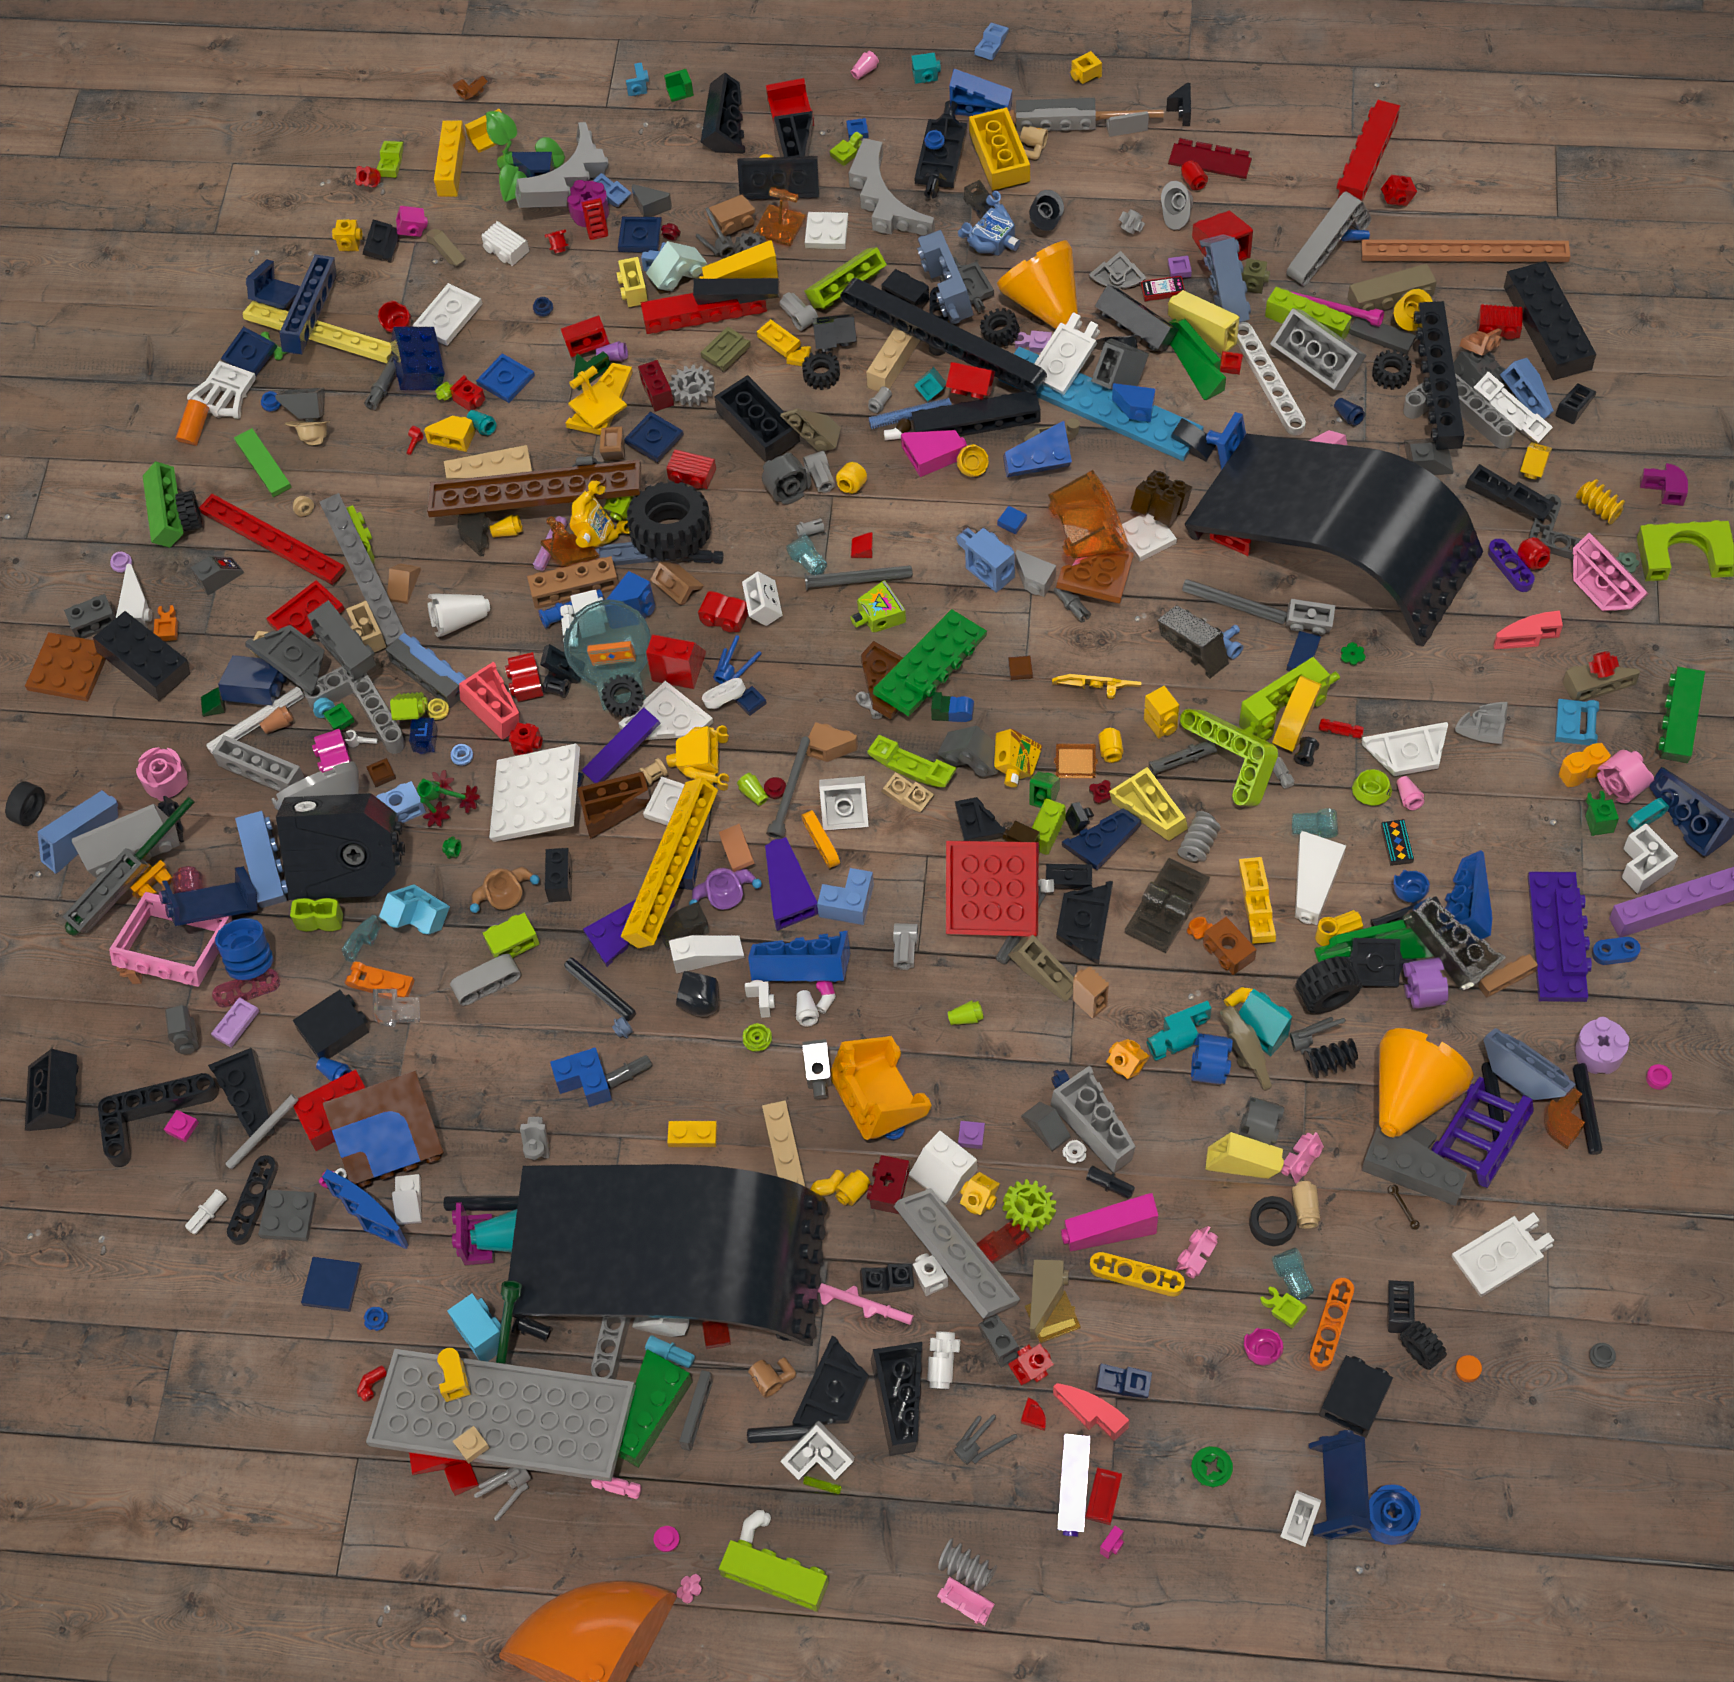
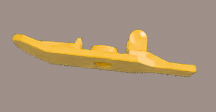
[1052,674,1141,699]

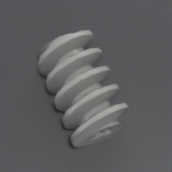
[1178,811,1221,862]
[938,1538,997,1593]

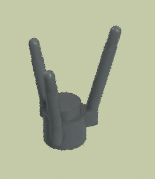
[696,207,734,258]
[1290,1017,1346,1055]
[953,1414,1017,1465]

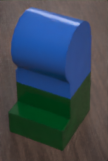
[931,692,974,722]

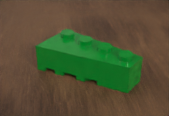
[1657,667,1705,763]
[618,1349,693,1468]

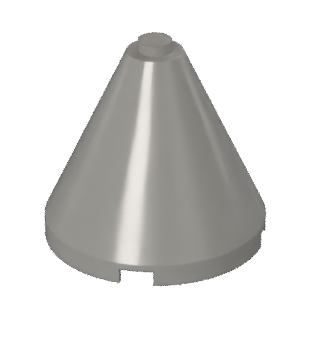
[271,761,359,810]

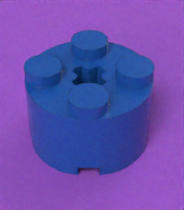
[1191,1033,1233,1085]
[1368,1484,1421,1545]

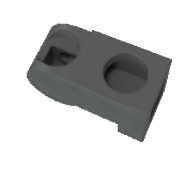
[978,1314,1019,1368]

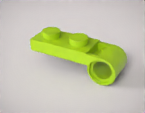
[346,505,375,564]

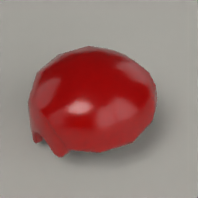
[377,301,411,334]

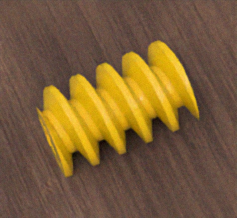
[1576,479,1625,524]

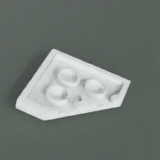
[619,681,713,740]

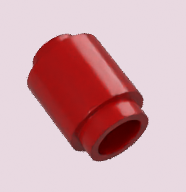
[1181,160,1208,190]

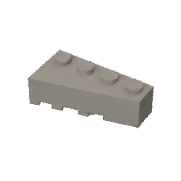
[1050,1065,1136,1173]

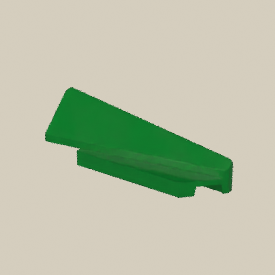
[1169,319,1226,400]
[1314,920,1434,962]

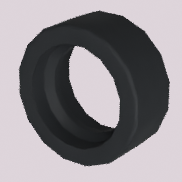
[5,781,45,826]
[1249,1196,1298,1246]

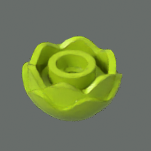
[743,1023,772,1052]

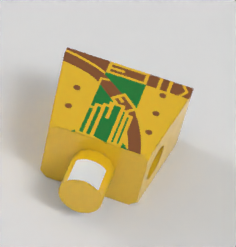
[994,729,1042,787]

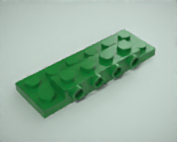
[873,609,987,716]

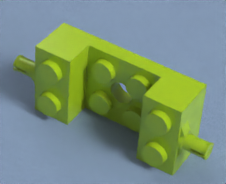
[1239,657,1340,740]

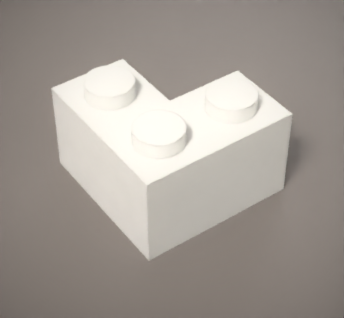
[1622,824,1678,894]
[780,1421,855,1480]

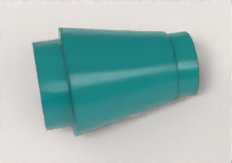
[467,410,497,435]

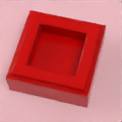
[1220,351,1243,375]

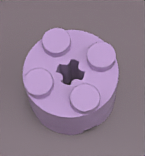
[1575,1017,1629,1074]

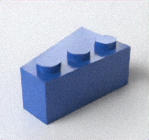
[949,69,1012,116]
[1003,421,1072,477]

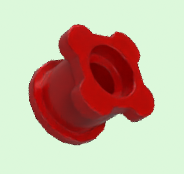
[355,166,381,188]
[544,229,569,253]

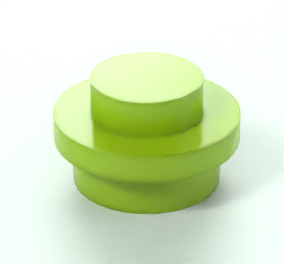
[435,382,453,401]

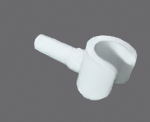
[345,730,378,747]
[1038,879,1054,893]

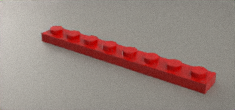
[199,494,346,585]

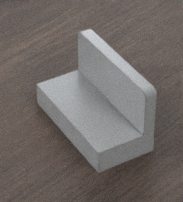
[1105,111,1149,137]

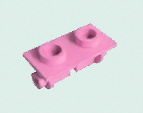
[1281,1132,1324,1183]
[1175,1226,1218,1279]
[937,1577,995,1626]

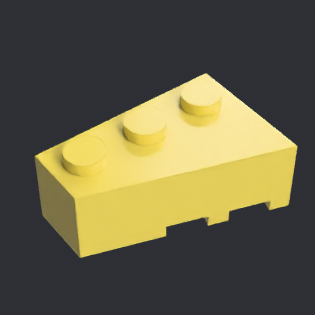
[1109,767,1188,841]

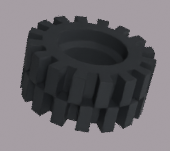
[980,308,1020,347]
[1372,349,1412,390]
[802,350,840,390]
[175,490,202,531]
[601,674,644,718]
[1400,1321,1447,1370]

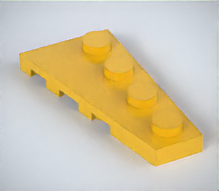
[565,363,633,435]

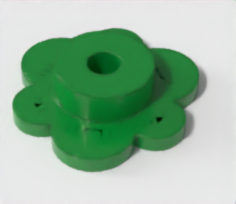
[1341,642,1366,665]

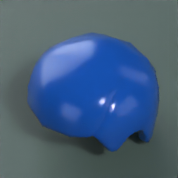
[1394,870,1430,903]

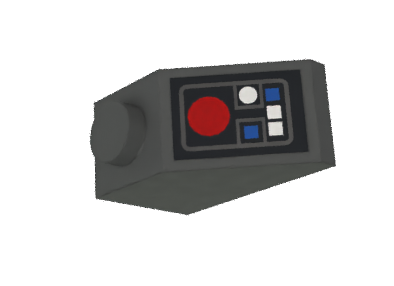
[191,556,244,595]

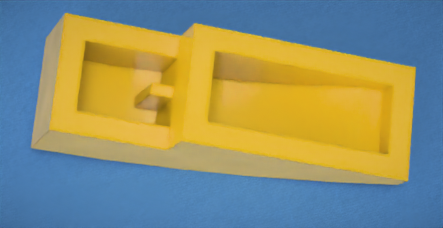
[1272,676,1322,752]

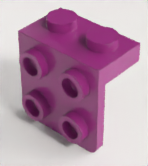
[452,1202,494,1265]

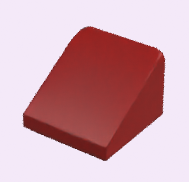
[851,532,873,558]
[444,1462,479,1496]

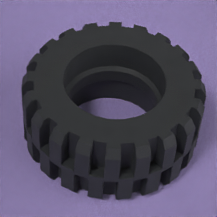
[627,481,711,561]

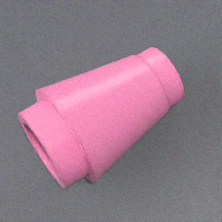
[850,51,879,80]
[1396,776,1424,810]

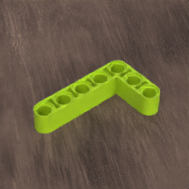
[1180,709,1278,806]

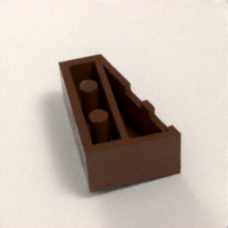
[577,771,650,839]

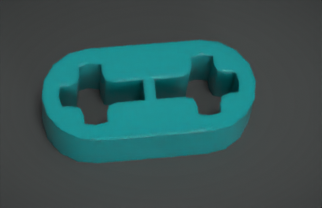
[1627,798,1669,831]

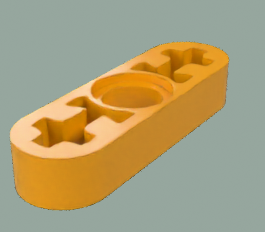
[801,810,840,869]

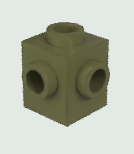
[1241,259,1270,294]

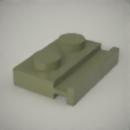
[701,326,751,372]

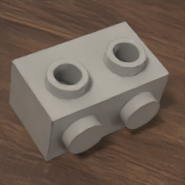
[1285,599,1335,635]

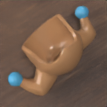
[470,867,540,913]

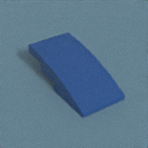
[322,1169,408,1249]

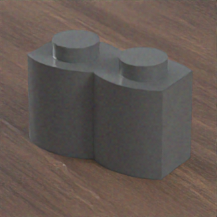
[165,1005,199,1055]

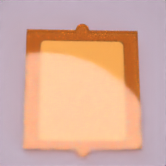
[1054,744,1098,778]

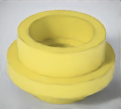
[427,698,449,720]

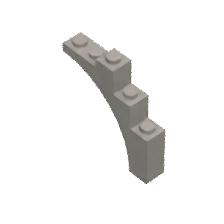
[515,122,608,208]
[849,138,935,236]

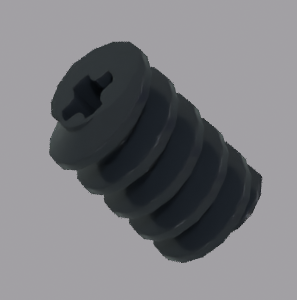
[1304,1038,1358,1079]

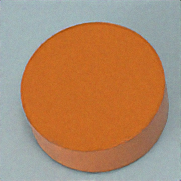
[1455,1355,1482,1383]

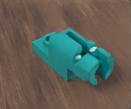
[1146,1000,1212,1061]

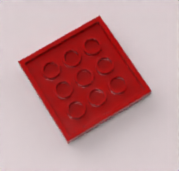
[946,840,1039,936]

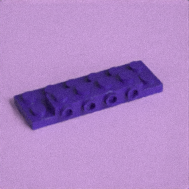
[1527,872,1592,1002]

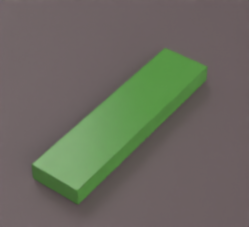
[234,428,292,497]

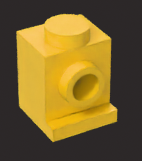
[1070,51,1102,84]

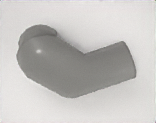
[856,691,883,719]

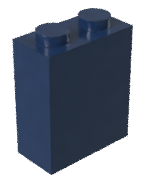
[218,655,287,706]

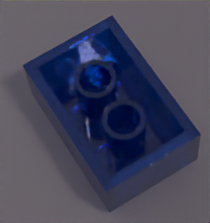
[390,327,445,390]

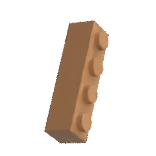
[1478,954,1538,998]

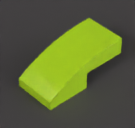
[377,141,404,178]

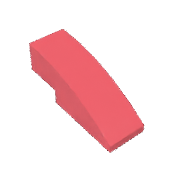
[1493,610,1563,649]
[1053,1383,1129,1441]

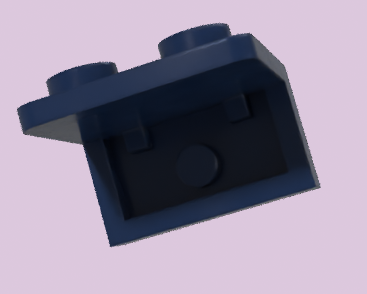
[246,259,300,309]

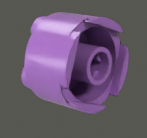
[1403,957,1448,1009]

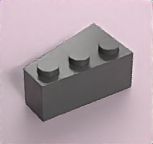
[307,600,376,680]

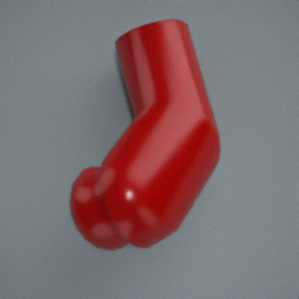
[357,1365,387,1402]

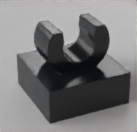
[1065,802,1094,835]

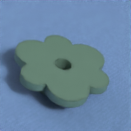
[1616,552,1640,573]

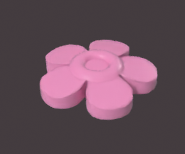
[677,1574,702,1604]

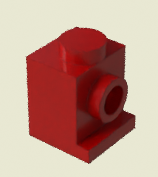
[450,375,485,411]

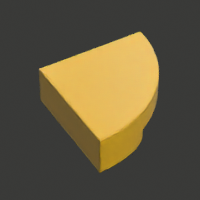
[786,346,812,366]

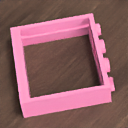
[109,892,232,987]

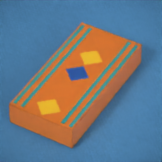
[587,641,636,666]

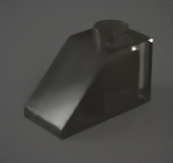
[659,902,709,951]

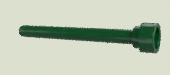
[496,1281,522,1364]

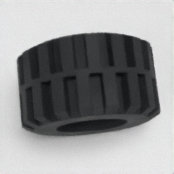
[1295,957,1362,1014]

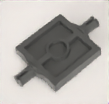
[940,257,994,312]

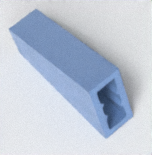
[38,790,118,874]

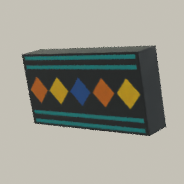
[1381,819,1414,866]

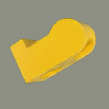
[437,1348,471,1402]

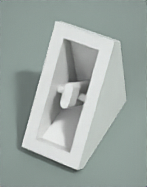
[1281,1491,1321,1547]

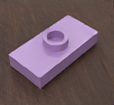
[211,997,259,1048]

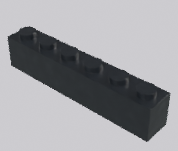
[911,391,1041,437]

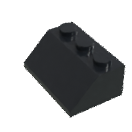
[25,1048,79,1131]

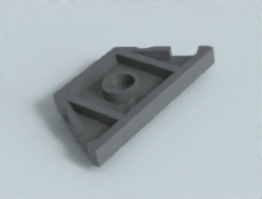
[245,625,325,695]

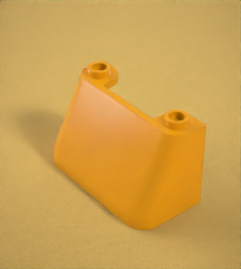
[831,1036,932,1140]

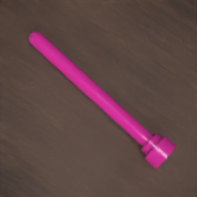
[1291,292,1384,327]

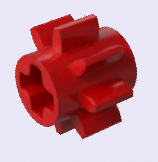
[1588,651,1619,678]

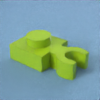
[1260,1286,1308,1329]

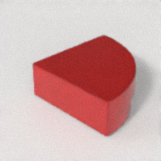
[1021,1397,1046,1431]

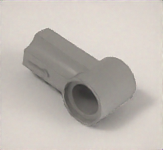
[780,292,818,331]
[803,451,835,493]
[893,923,918,970]

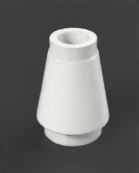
[796,990,819,1027]

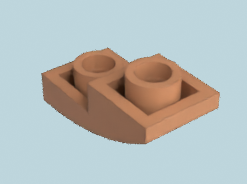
[719,823,755,871]

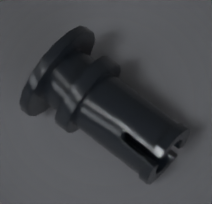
[512,1316,552,1342]

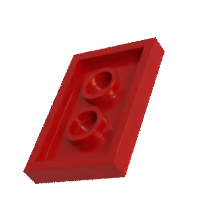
[266,580,345,638]

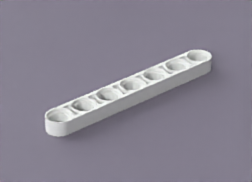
[1237,322,1306,436]

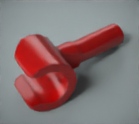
[406,426,424,455]

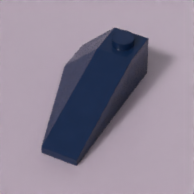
[1649,767,1734,857]

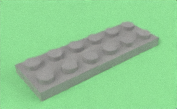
[894,1188,1020,1319]

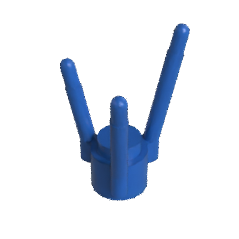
[713,635,761,684]

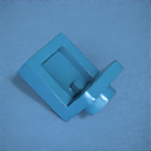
[626,63,649,96]

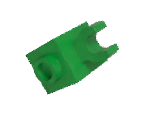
[1585,791,1619,836]

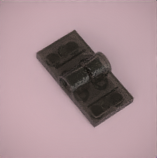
[1125,858,1210,953]

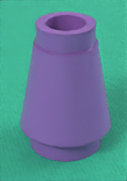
[596,341,628,362]

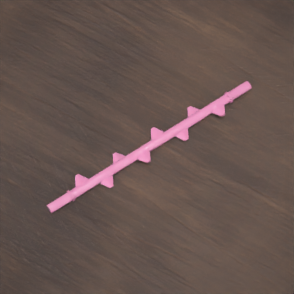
[818,1283,914,1325]

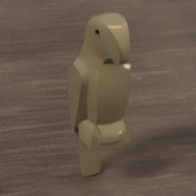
[1220,1006,1272,1090]

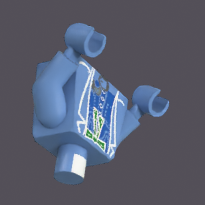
[958,191,1020,255]

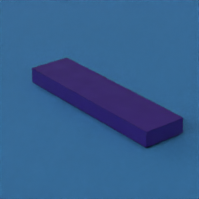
[581,707,661,783]

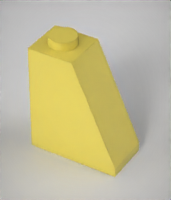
[1205,1132,1284,1179]

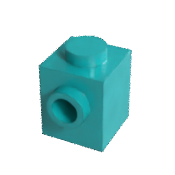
[911,52,941,84]

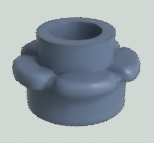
[612,1016,633,1038]

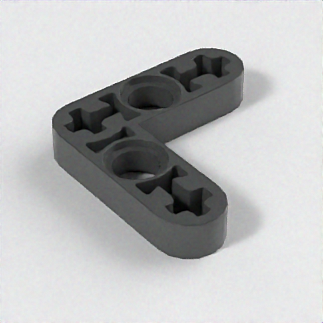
[1529,494,1582,560]

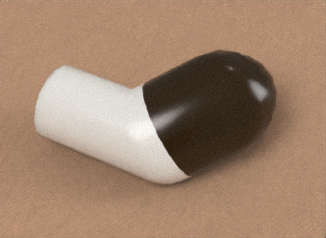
[884,418,911,441]

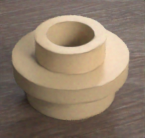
[293,496,314,517]

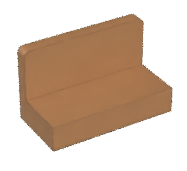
[650,562,704,605]

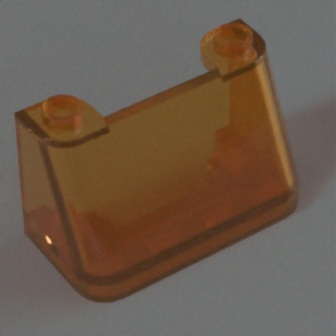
[1048,470,1130,559]

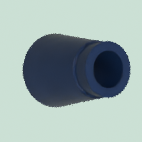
[1334,398,1365,426]

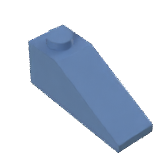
[1500,358,1554,419]

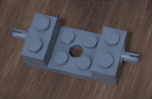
[917,230,974,324]

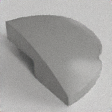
[1089,251,1147,289]
[1455,702,1508,744]

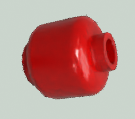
[1517,537,1551,570]

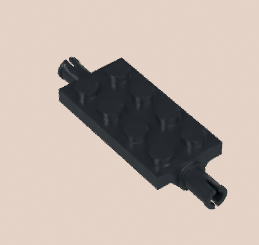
[914,100,967,199]

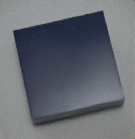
[735,686,767,716]

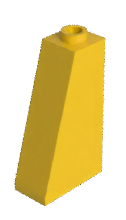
[699,240,778,279]

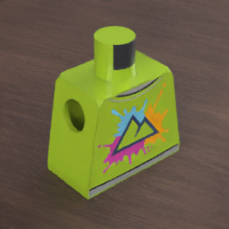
[850,580,906,632]

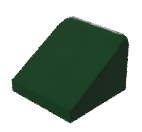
[201,687,225,717]

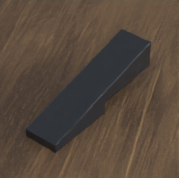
[693,278,780,305]
[1465,464,1556,521]

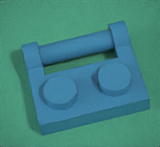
[1555,699,1599,745]

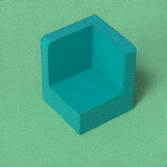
[914,367,947,401]

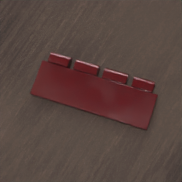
[1168,138,1252,179]

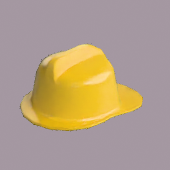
[1393,289,1433,331]

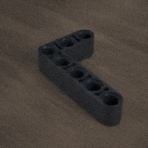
[98,1073,219,1167]

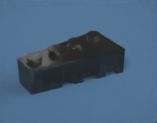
[1402,897,1506,991]

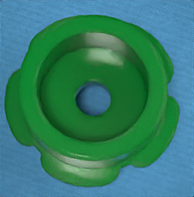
[442,836,462,859]

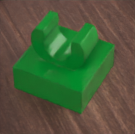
[323,703,355,731]

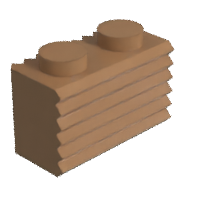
[1073,967,1109,1018]

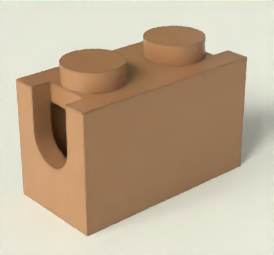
[708,195,755,236]

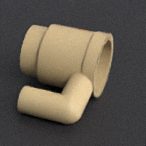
[1020,126,1048,160]

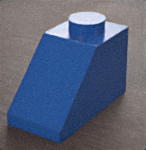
[1112,383,1155,422]

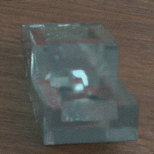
[341,915,382,963]

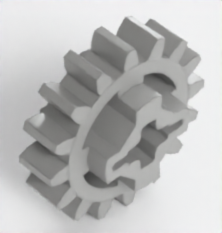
[669,365,715,407]

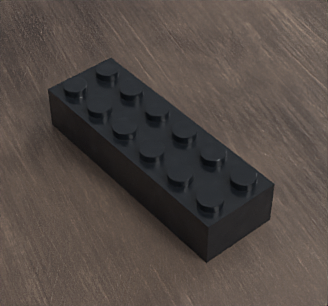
[1504,261,1596,380]

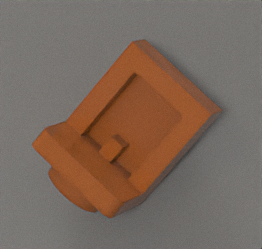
[453,76,488,100]

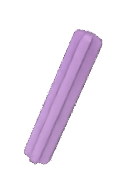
[533,516,567,571]

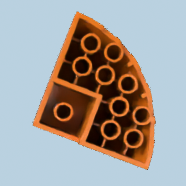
[499,1581,677,1682]

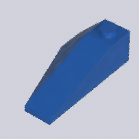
[1435,850,1493,943]

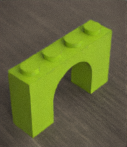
[1637,520,1734,581]

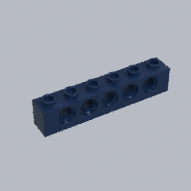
[279,254,337,355]

